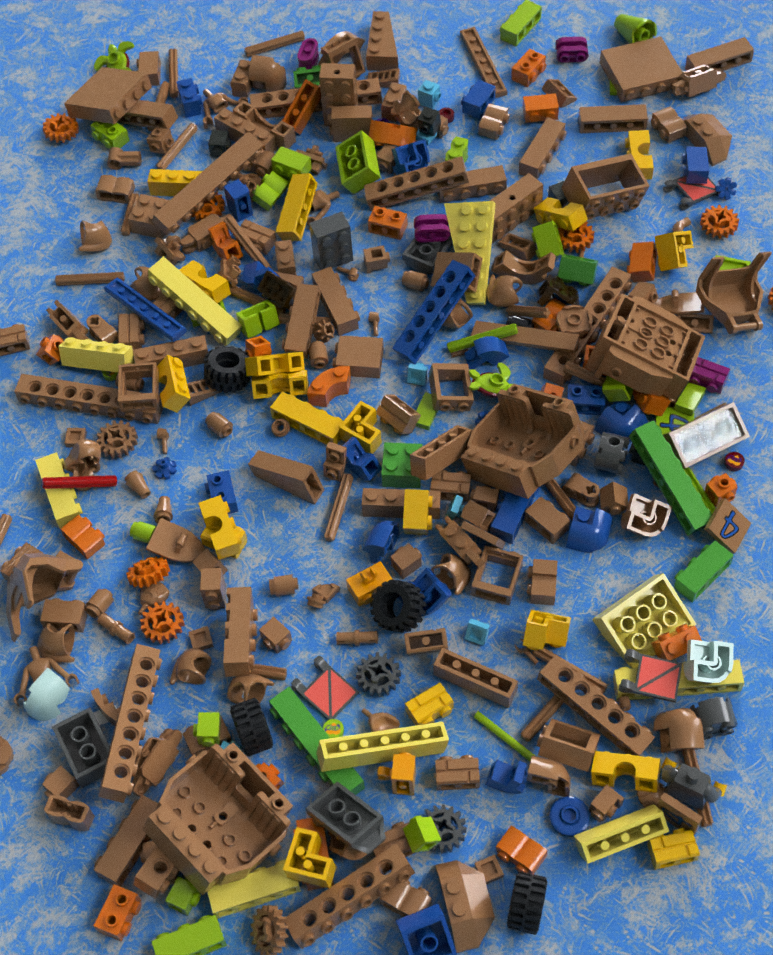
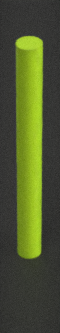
[474,711,536,762]

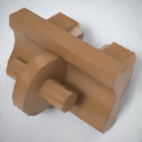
[296,145,328,175]
[154,235,186,266]
[217,255,241,287]

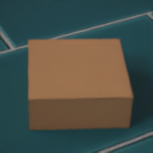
[64,428,87,447]
[188,626,214,650]
[474,855,504,884]

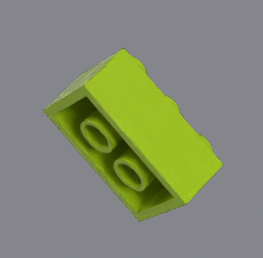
[335,130,381,194]

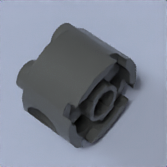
[594,432,630,475]
[690,697,738,740]

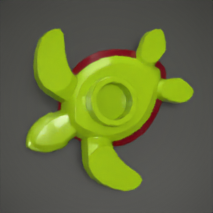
[94,41,134,71]
[468,362,513,398]

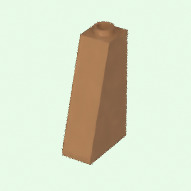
[248,450,325,504]

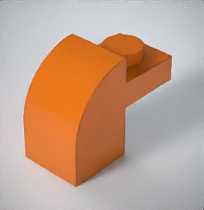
[208,221,243,260]

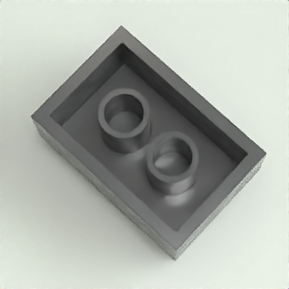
[309,212,353,270]
[52,707,110,788]

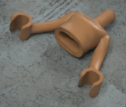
[203,89,248,129]
[307,190,340,225]
[14,646,80,707]

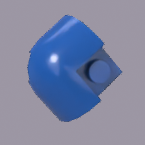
[391,139,430,175]
[595,401,648,443]
[566,507,613,553]
[363,520,400,564]
[398,568,451,616]

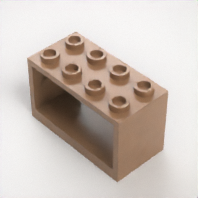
[561,154,649,220]

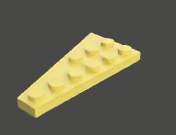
[444,201,496,305]

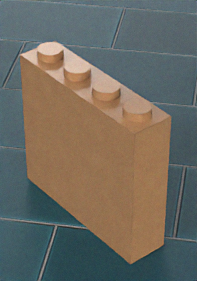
[599,36,682,102]
[64,67,152,124]

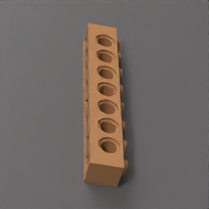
[249,78,382,119]
[543,266,632,387]
[14,374,164,424]
[98,644,162,803]

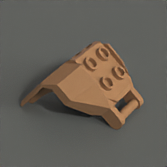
[696,251,772,334]
[6,553,83,642]

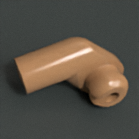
[672,217,691,232]

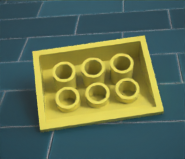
[592,573,697,668]

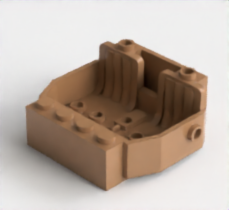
[585,293,706,401]
[461,383,585,499]
[143,742,293,895]

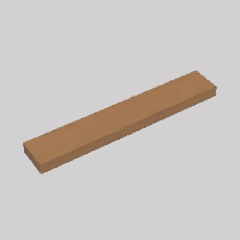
[460,27,507,98]
[471,321,580,353]

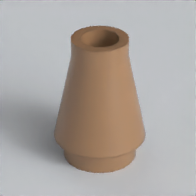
[125,470,151,499]
[153,496,173,524]

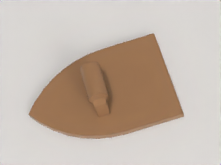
[654,289,704,314]
[146,518,205,562]

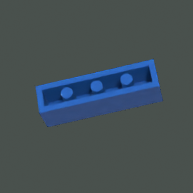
[489,487,540,544]

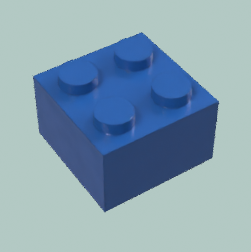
[395,904,457,955]

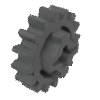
[356,652,401,697]
[426,804,467,854]

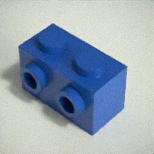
[176,78,203,118]
[461,80,496,119]
[681,147,709,184]
[224,179,253,222]
[567,384,605,415]
[204,470,239,514]

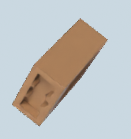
[321,33,366,78]
[118,362,159,412]
[428,363,474,412]
[471,546,523,606]
[537,718,601,772]

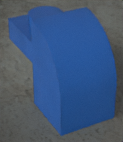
[242,261,280,293]
[464,336,510,369]
[342,437,382,481]
[485,760,528,794]

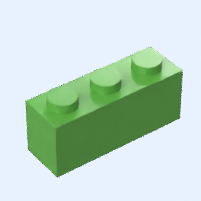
[674,541,734,603]

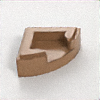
[312,583,340,603]

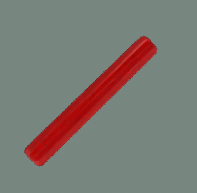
[41,475,117,489]

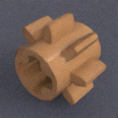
[313,319,335,343]

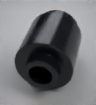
[506,315,534,328]

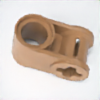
[86,314,118,343]
[562,473,600,507]

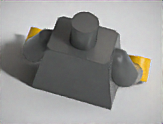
[661,757,727,811]

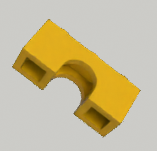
[624,130,654,180]
[533,197,588,231]
[179,260,231,303]
[245,352,305,376]
[157,355,191,413]
[251,370,309,399]
[198,495,242,560]
[591,751,661,793]

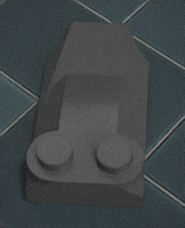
[402,233,453,274]
[306,781,386,854]

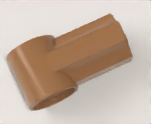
[107,147,142,170]

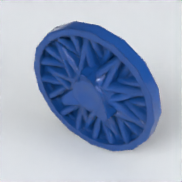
[549,796,590,837]

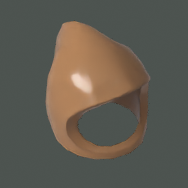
[78,220,112,252]
[130,266,162,301]
[487,274,523,307]
[443,298,473,329]
[431,553,471,595]
[37,623,75,663]
[170,648,212,685]
[227,673,275,704]

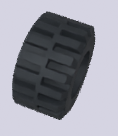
[204,345,250,393]
[370,580,426,633]
[230,697,273,757]
[507,871,548,935]

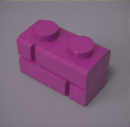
[688,357,730,394]

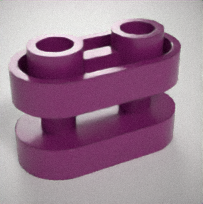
[555,36,589,63]
[297,38,319,70]
[414,214,450,242]

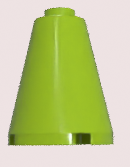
[614,14,657,44]

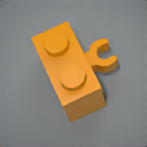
[346,561,393,607]
[377,752,416,796]

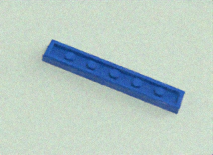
[104,277,187,343]

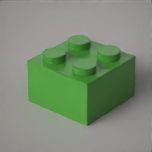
[381,442,422,488]

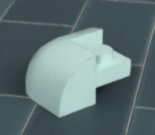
[683,640,734,683]
[23,667,70,721]

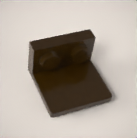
[257,271,296,309]
[537,274,579,306]

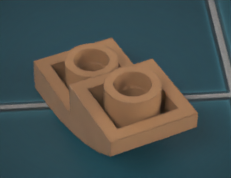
[323,442,347,482]
[91,688,120,726]

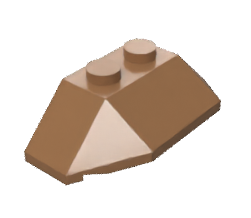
[681,114,732,166]
[435,860,495,953]

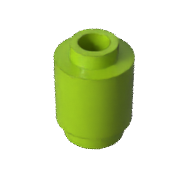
[130,521,156,544]

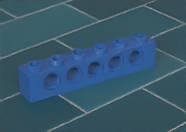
[392,260,476,364]

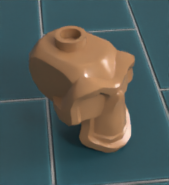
[391,90,421,128]
[64,439,101,491]

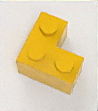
[655,230,694,272]
[339,401,382,454]
[403,489,433,535]
[523,610,571,650]
[283,827,337,888]

